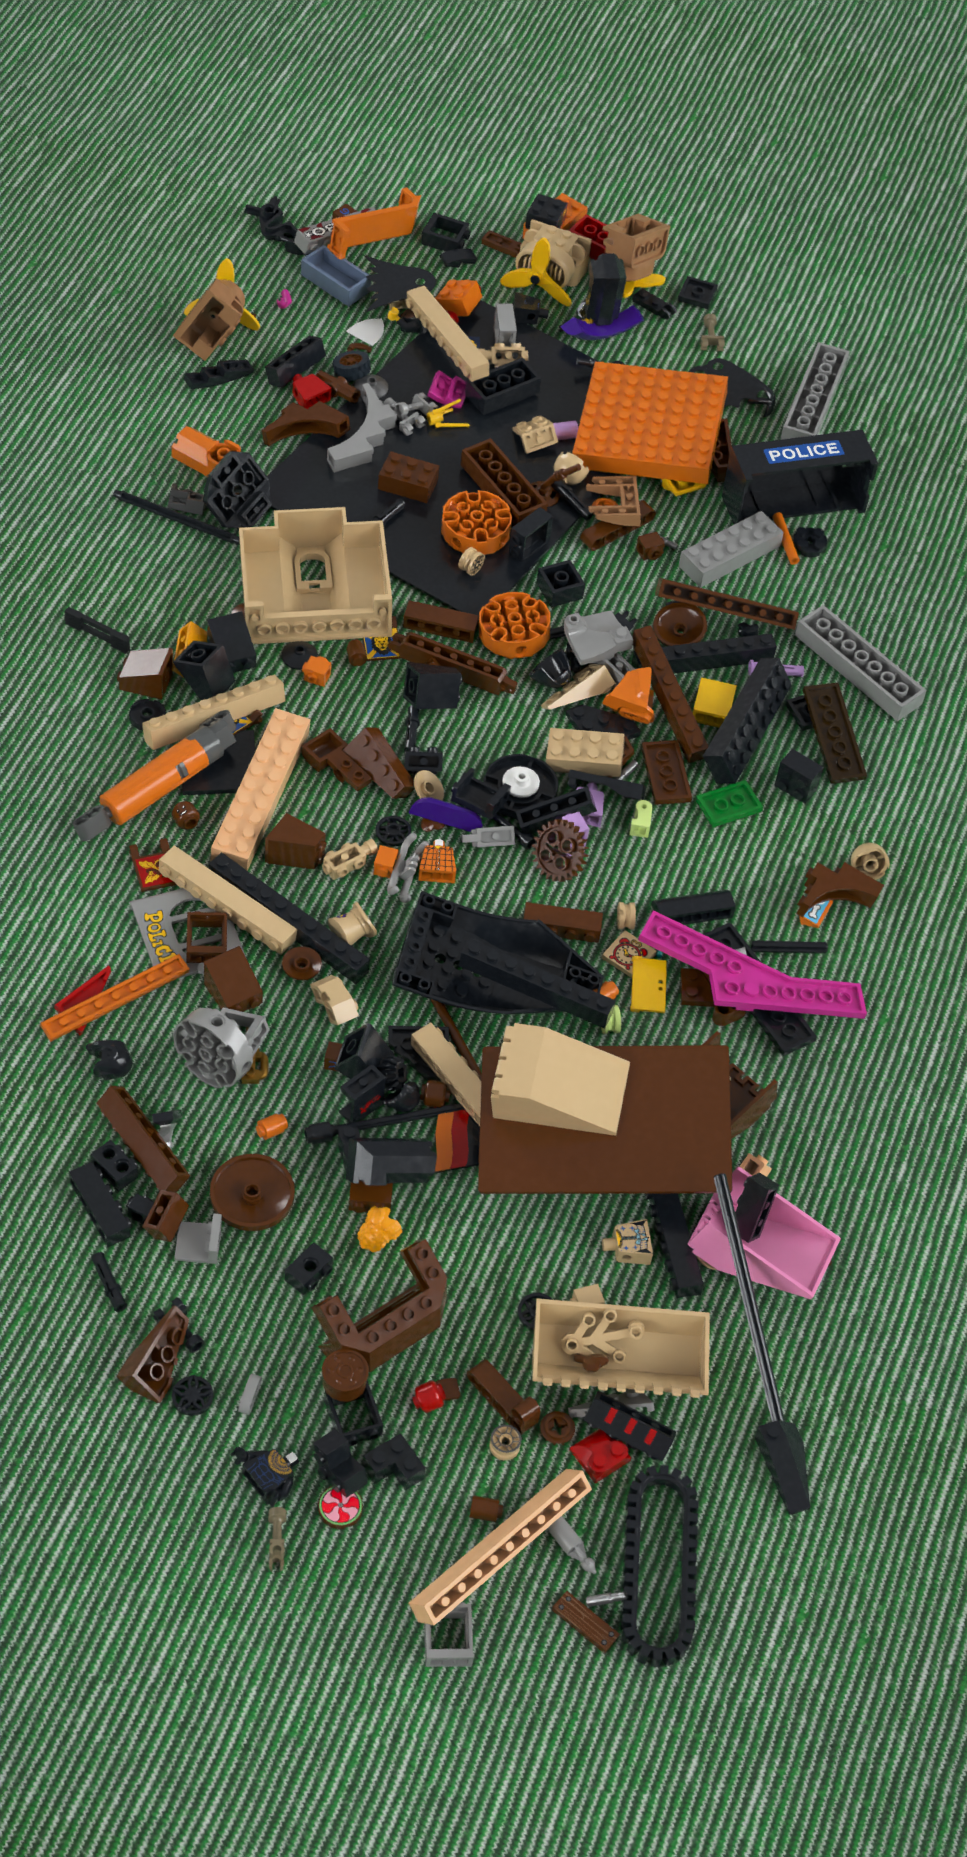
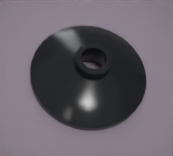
[281,641,318,670]

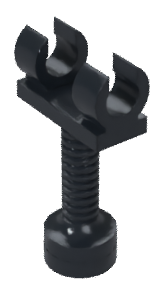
[152,1297,204,1353]

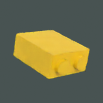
[693,677,737,728]

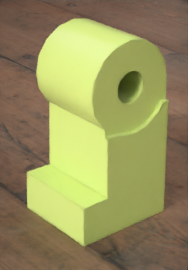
[629,800,652,838]

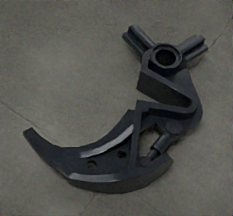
[244,196,309,255]

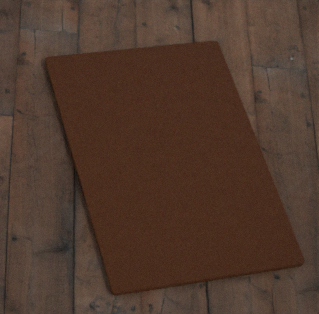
[478,1045,732,1194]

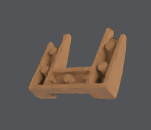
[586,476,641,526]

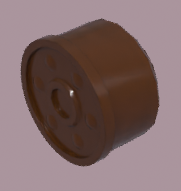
[322,1349,369,1401]

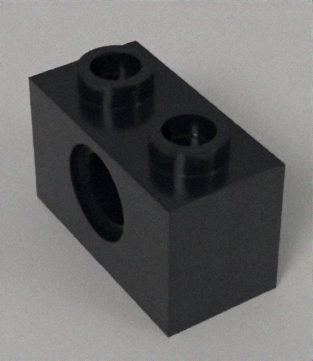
[284,1243,333,1295]

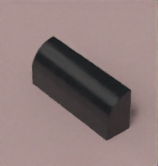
[651,890,736,925]

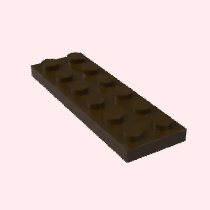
[802,683,867,784]

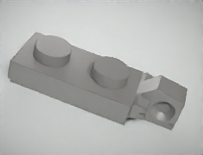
[461,826,515,847]

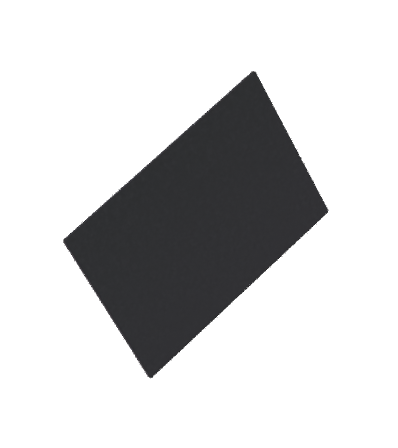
[267,300,621,623]

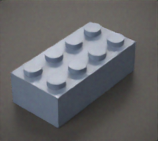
[301,245,371,307]

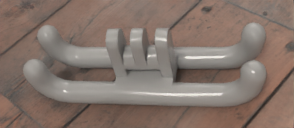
[387,833,429,903]

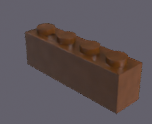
[403,600,479,643]
[523,902,603,943]

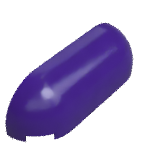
[409,797,483,832]

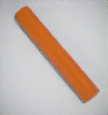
[772,512,800,565]

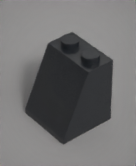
[207,611,256,673]
[173,641,235,700]
[403,662,462,709]
[334,1023,395,1079]

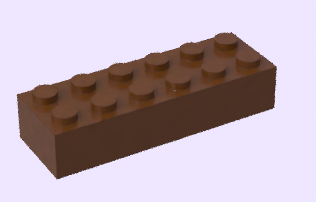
[460,438,548,527]

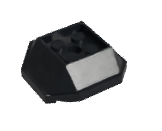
[203,451,272,528]

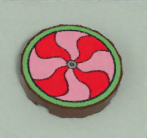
[318,1486,363,1529]

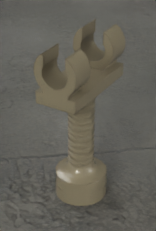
[700,313,725,351]
[268,1507,287,1572]

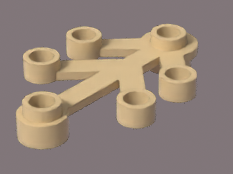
[561,1308,645,1363]

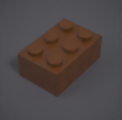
[378,451,440,503]

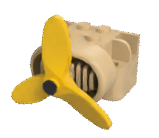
[500,219,592,307]

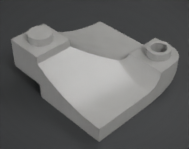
[564,610,633,665]

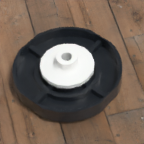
[483,754,558,820]

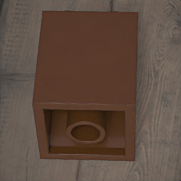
[117,648,173,700]
[265,813,327,869]
[204,946,263,1012]

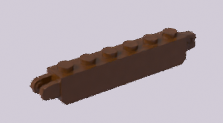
[387,632,517,696]

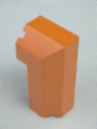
[172,426,241,476]

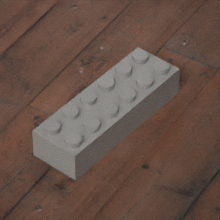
[679,511,784,588]

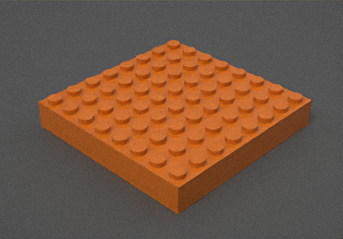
[572,361,728,484]

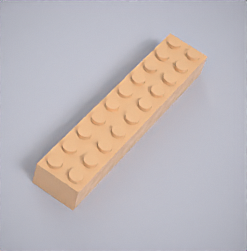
[210,708,311,871]

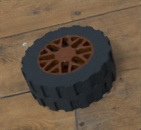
[333,350,371,381]

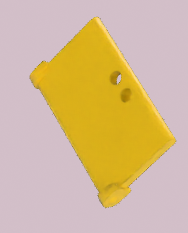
[630,956,667,1013]

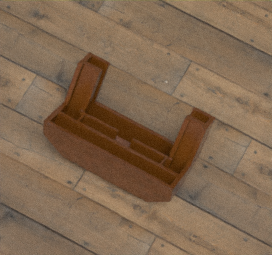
[311,1239,447,1372]

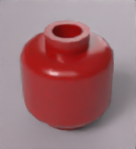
[412,1380,446,1413]

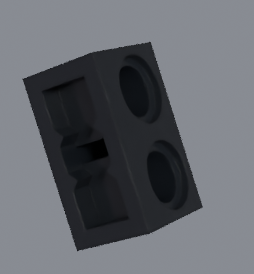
[91,1140,138,1192]

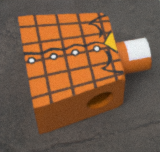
[418,839,456,883]

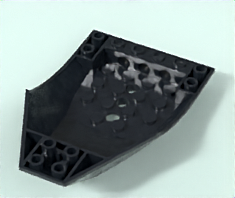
[392,891,604,1014]

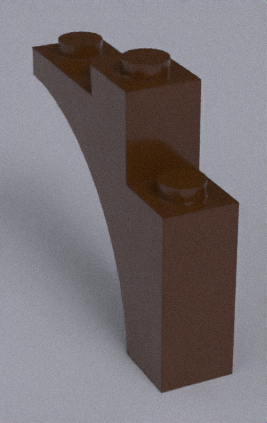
[262,401,351,446]
[796,862,884,918]

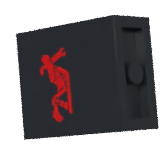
[339,1064,386,1123]

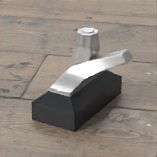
[152,1109,182,1148]

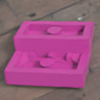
[427,370,466,409]

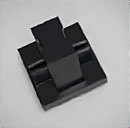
[738,622,758,637]

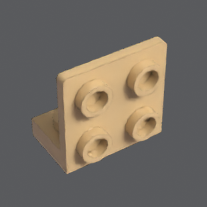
[512,416,558,454]

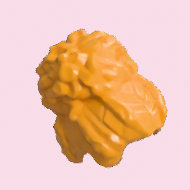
[357,1206,402,1252]

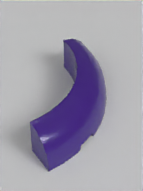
[561,305,644,341]

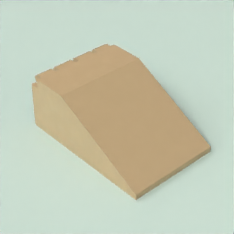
[491,1023,630,1136]

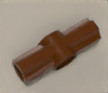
[316,370,361,404]

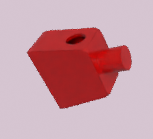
[293,374,331,409]

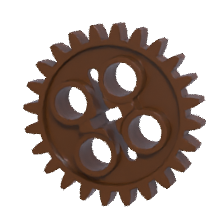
[532,819,589,882]

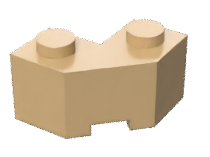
[310,975,359,1025]

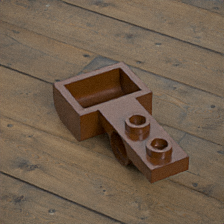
[301,728,372,792]

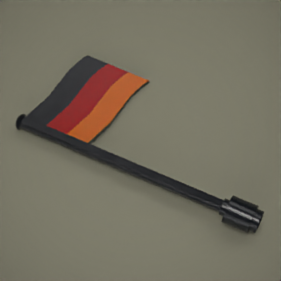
[304,1103,480,1174]

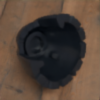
[529,648,571,689]

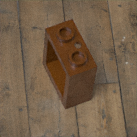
[186,911,227,963]

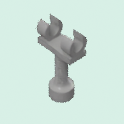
[394,392,438,417]
[383,398,426,436]

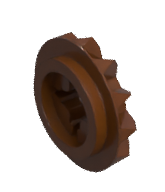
[540,1411,575,1445]

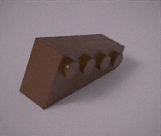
[343,727,415,798]

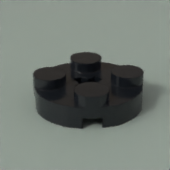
[792,527,827,557]

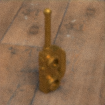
[241,1027,269,1084]

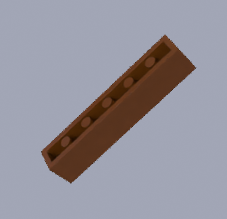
[96,1086,190,1193]

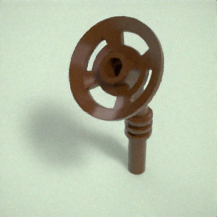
[531,464,581,507]

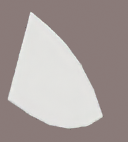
[346,319,384,346]

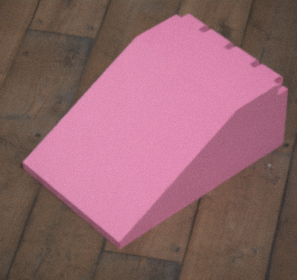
[688,1167,841,1299]

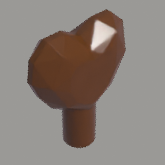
[420,818,445,832]
[574,1354,609,1372]

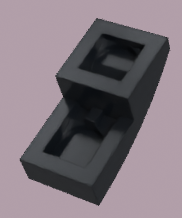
[439,248,477,268]

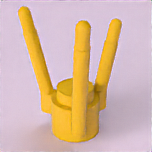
[427,399,470,428]

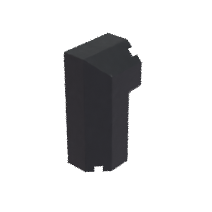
[584,253,627,325]
[346,1138,436,1186]

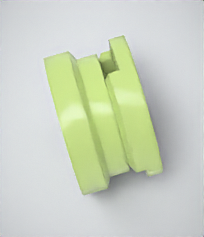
[601,1005,621,1034]

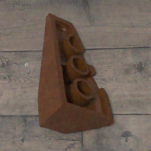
[116,1306,189,1403]

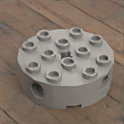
[173,1008,253,1088]

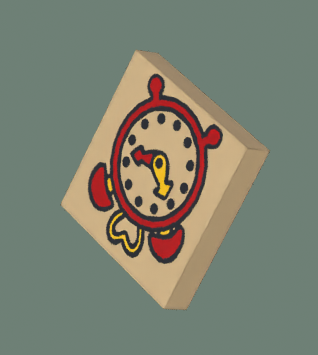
[602,931,656,978]

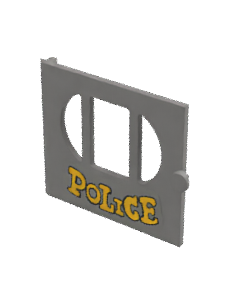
[130,888,247,979]

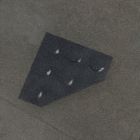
[566,704,641,740]
[388,1025,449,1082]

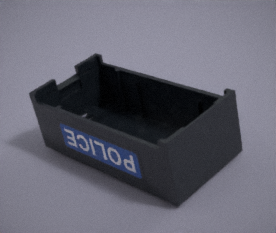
[722,429,878,524]

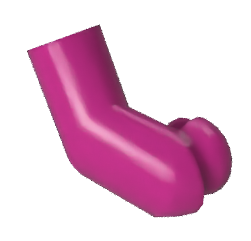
[277,289,292,309]

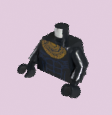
[230,1447,299,1507]

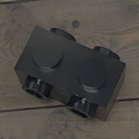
[404,746,443,774]

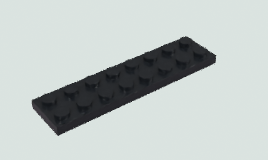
[703,922,817,1056]

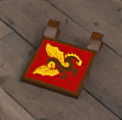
[129,838,177,892]

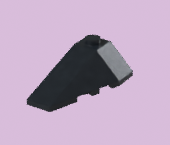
[755,1420,810,1516]

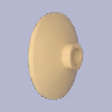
[414,770,444,800]

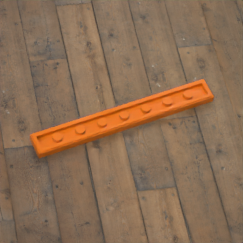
[40,954,190,1042]

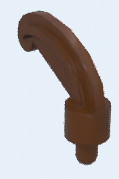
[347,343,372,353]

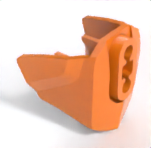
[602,667,655,724]

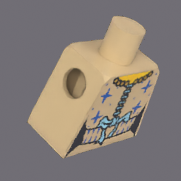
[602,1219,653,1265]

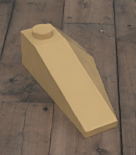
[541,663,615,710]

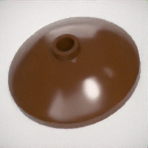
[653,602,707,646]

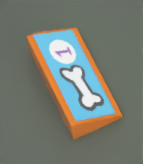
[799,900,834,928]

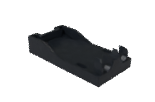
[568,770,646,801]

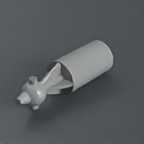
[547,1516,597,1574]

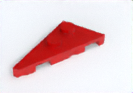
[54,965,111,1035]

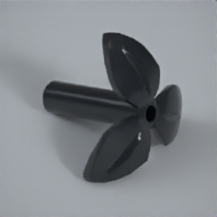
[748,388,776,417]

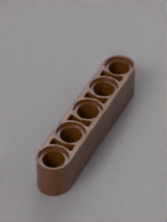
[580,500,656,551]

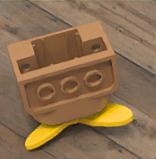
[603,214,670,298]
[173,258,260,361]

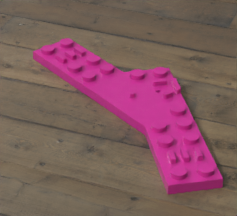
[638,910,867,1019]

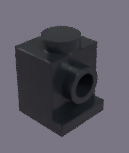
[126,1194,154,1224]

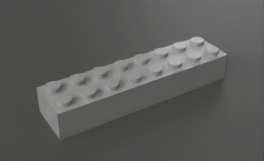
[780,342,850,440]
[795,605,927,721]

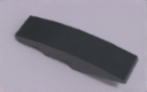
[183,359,254,389]

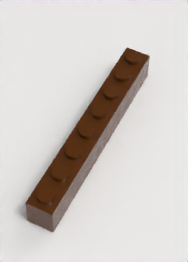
[655,578,799,630]
[632,625,708,764]

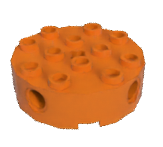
[441,490,512,555]
[479,592,550,659]

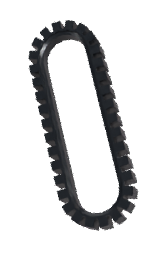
[620,1465,699,1668]

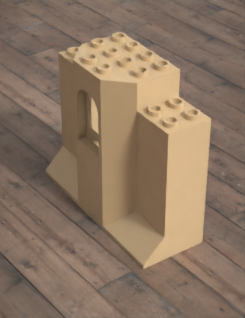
[239,507,392,644]

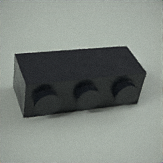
[735,1172,780,1243]

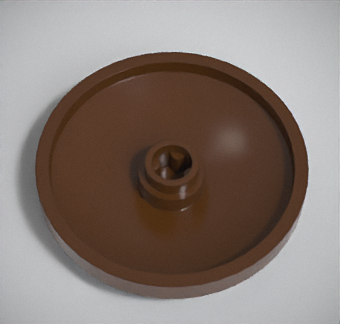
[210,1154,295,1231]

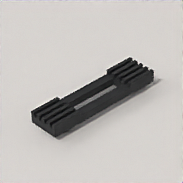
[64,607,130,654]

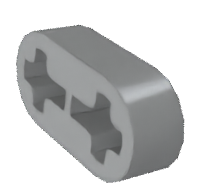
[238,1374,262,1415]

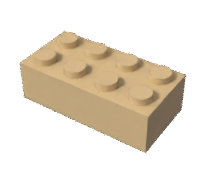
[546,728,624,777]

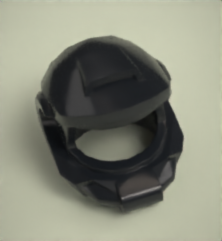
[86,1040,133,1081]

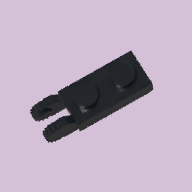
[632,288,677,320]

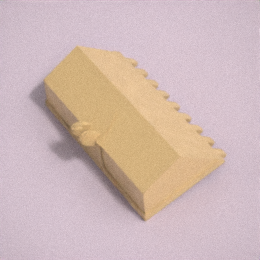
[532,1299,710,1398]

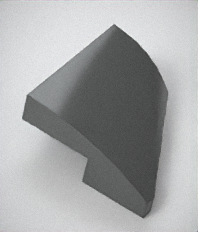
[167,484,204,515]

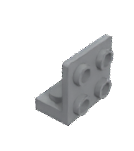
[175,1213,222,1264]

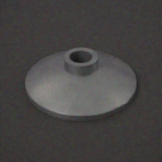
[355,374,388,399]

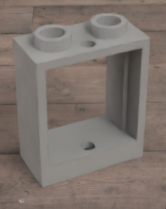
[494,304,517,356]
[220,1007,270,1057]
[424,1602,474,1667]

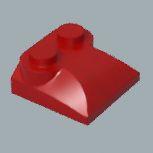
[569,1429,632,1484]

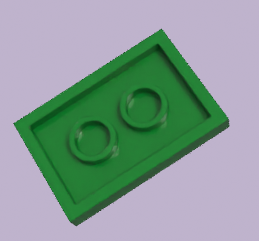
[696,780,763,828]

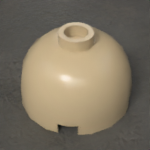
[554,452,589,485]
[851,843,890,880]

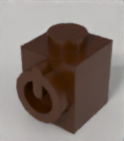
[636,532,665,561]

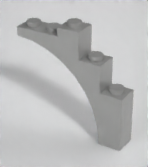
[327,383,397,472]

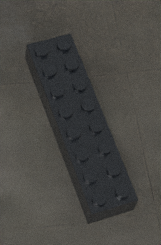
[703,658,792,784]

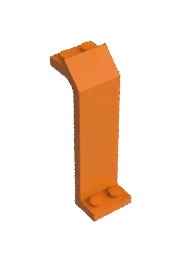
[327,188,421,260]

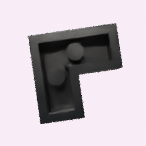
[313,1429,368,1498]
[362,1433,426,1491]

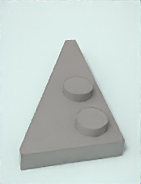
[568,1389,655,1417]

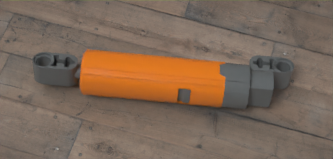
[73,710,237,841]

